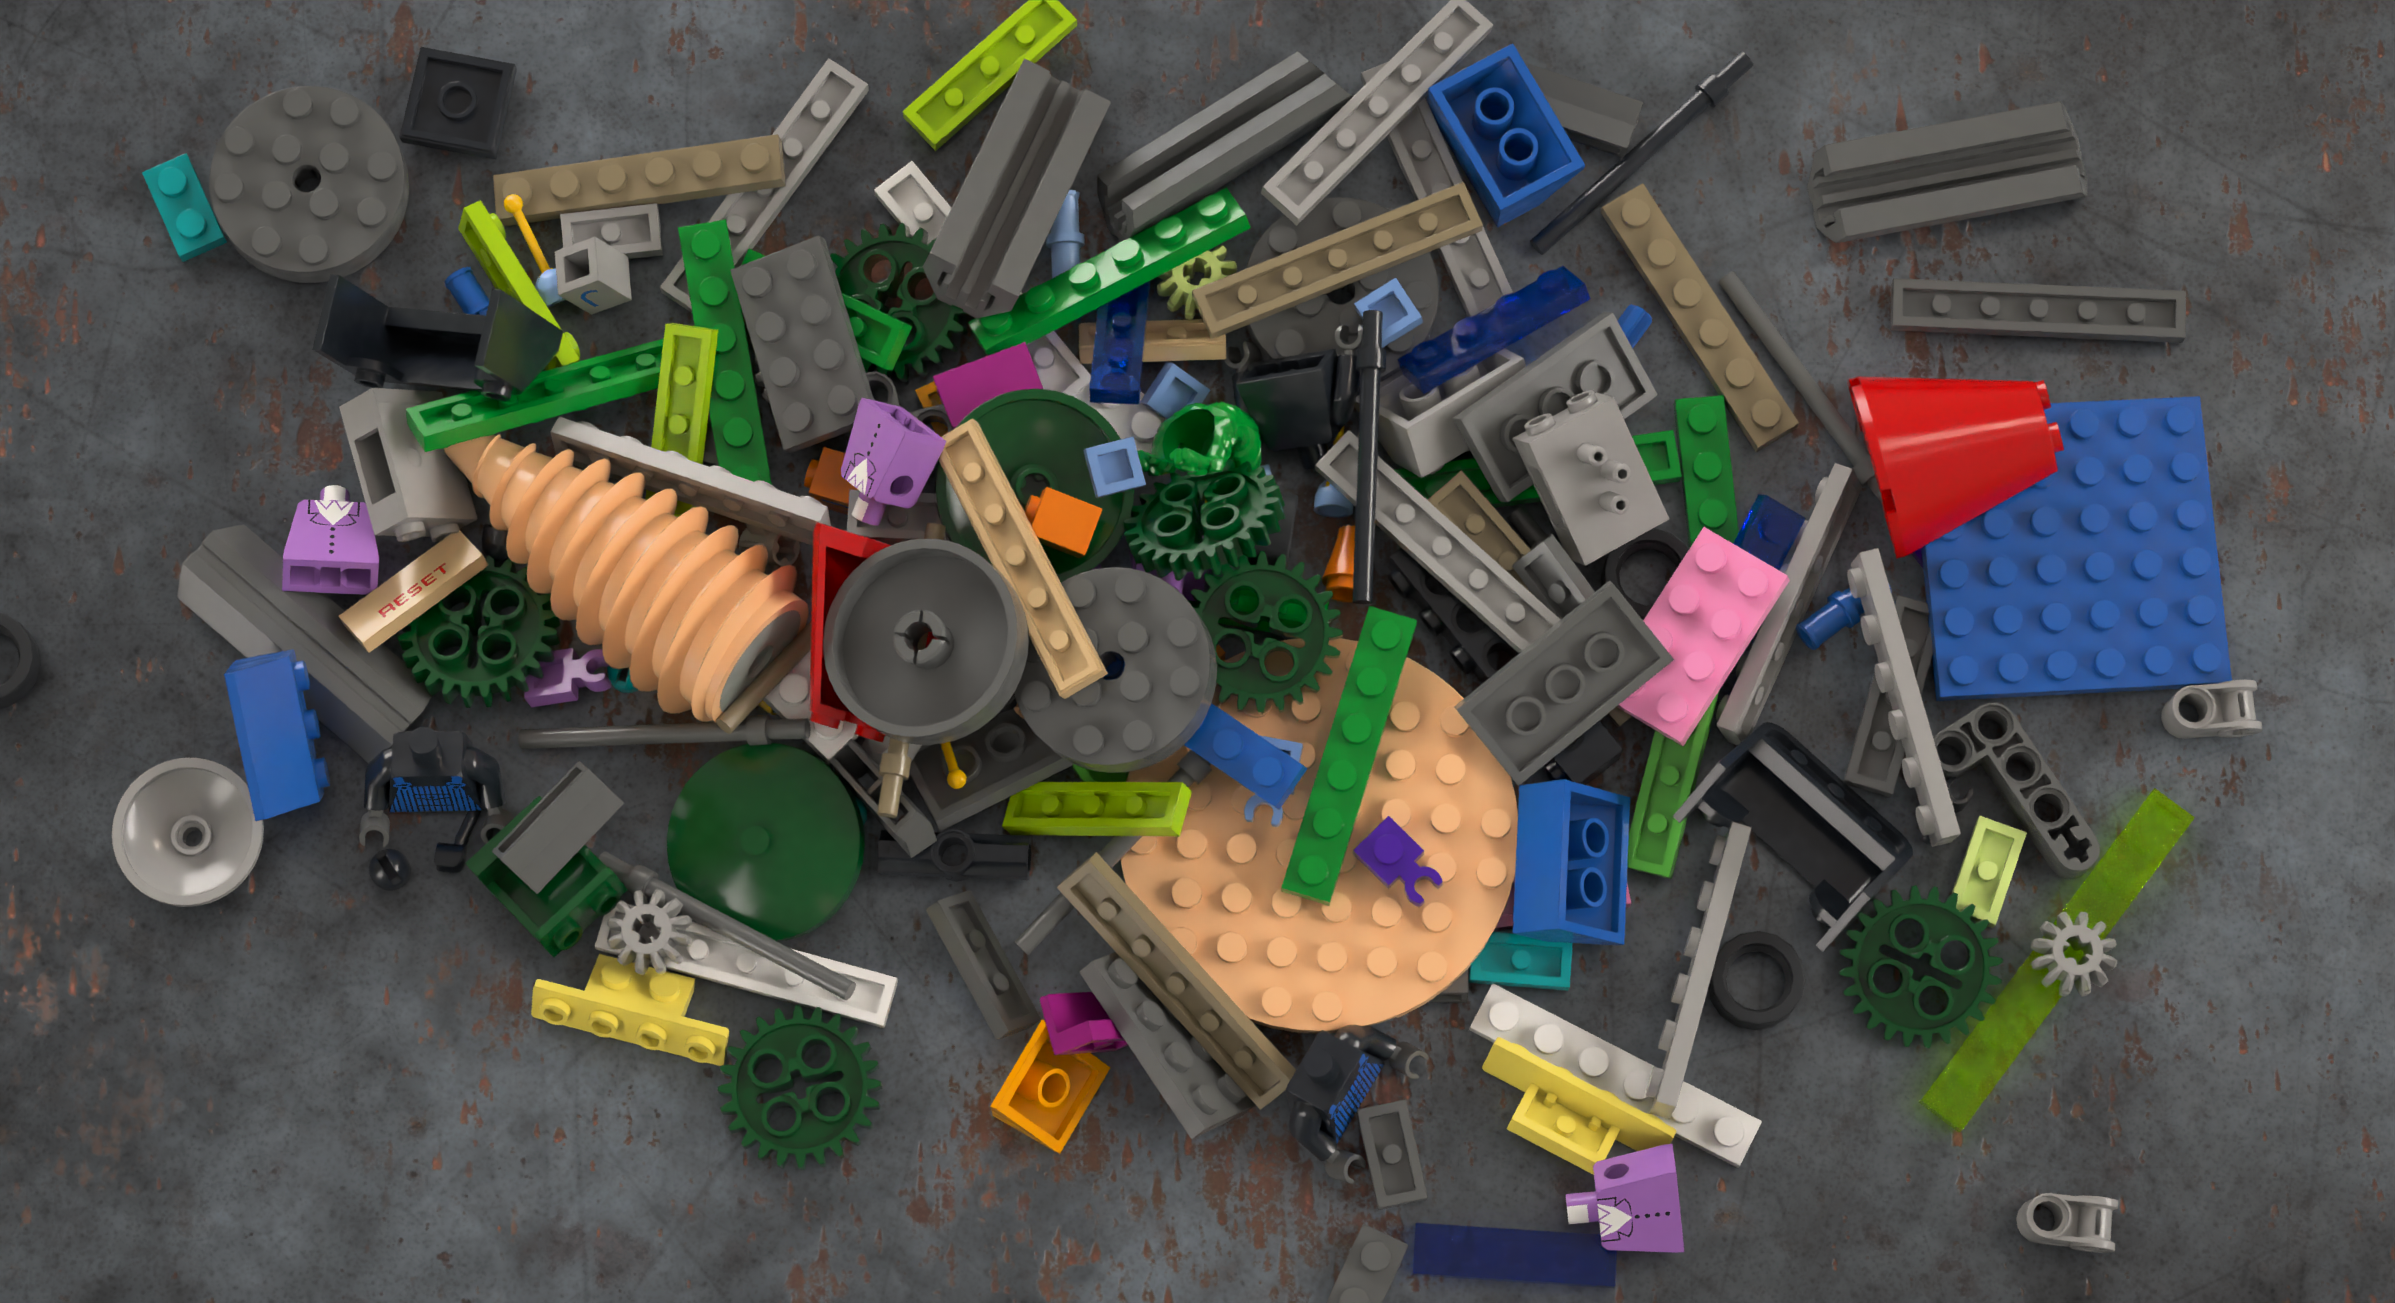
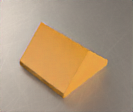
[990,1020,1111,1154]

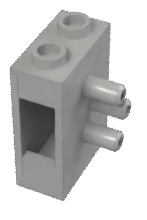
[339,388,477,542]
[1512,390,1669,566]

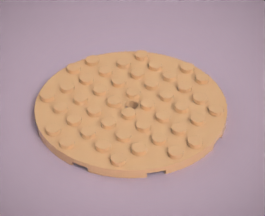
[1121,638,1518,1034]

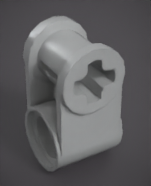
[2161,680,2263,739]
[2016,1193,2118,1253]

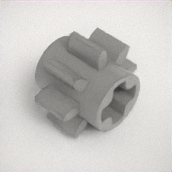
[739,524,800,575]

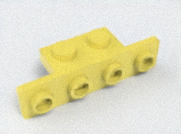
[531,954,729,1066]
[1482,1037,1676,1175]

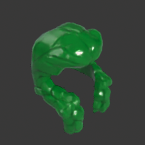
[1137,402,1262,477]

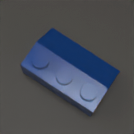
[1427,43,1585,228]
[224,649,330,821]
[1513,779,1630,946]

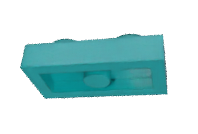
[142,153,227,262]
[1469,932,1573,991]

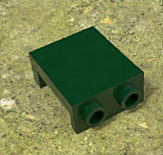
[465,796,628,958]

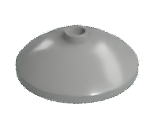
[112,758,264,907]

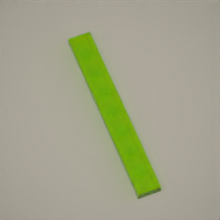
[1919,788,2195,1133]

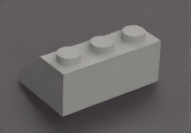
[1354,330,1526,478]

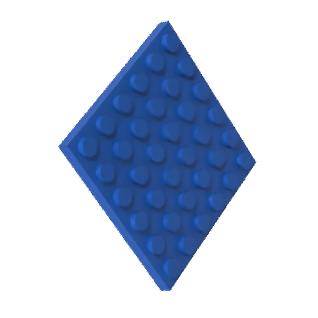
[1921,396,2232,701]

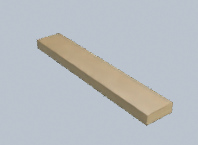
[938,418,1108,699]

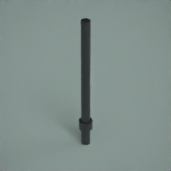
[1530,52,1753,255]
[1352,310,1386,604]

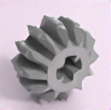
[607,889,693,975]
[2031,912,2117,997]

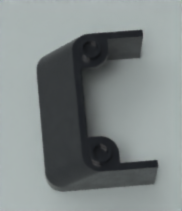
[312,274,563,401]
[1673,722,1913,952]

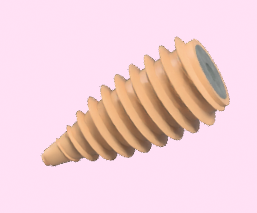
[444,434,809,722]

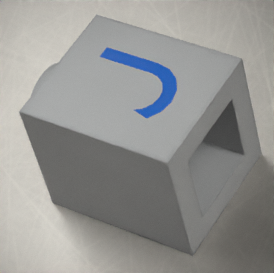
[555,237,632,315]

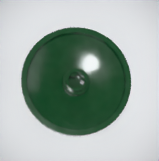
[935,389,1134,583]
[667,743,865,942]

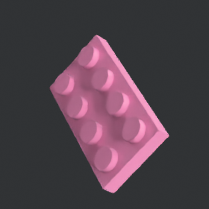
[1617,527,1790,746]

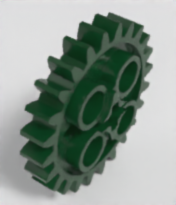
[830,223,971,382]
[1124,459,1285,581]
[1191,551,1343,715]
[398,555,561,708]
[1838,885,2003,1048]
[718,1005,882,1170]

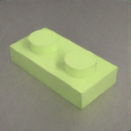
[1952,816,2027,928]

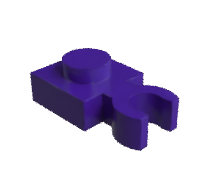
[1353,816,1443,907]

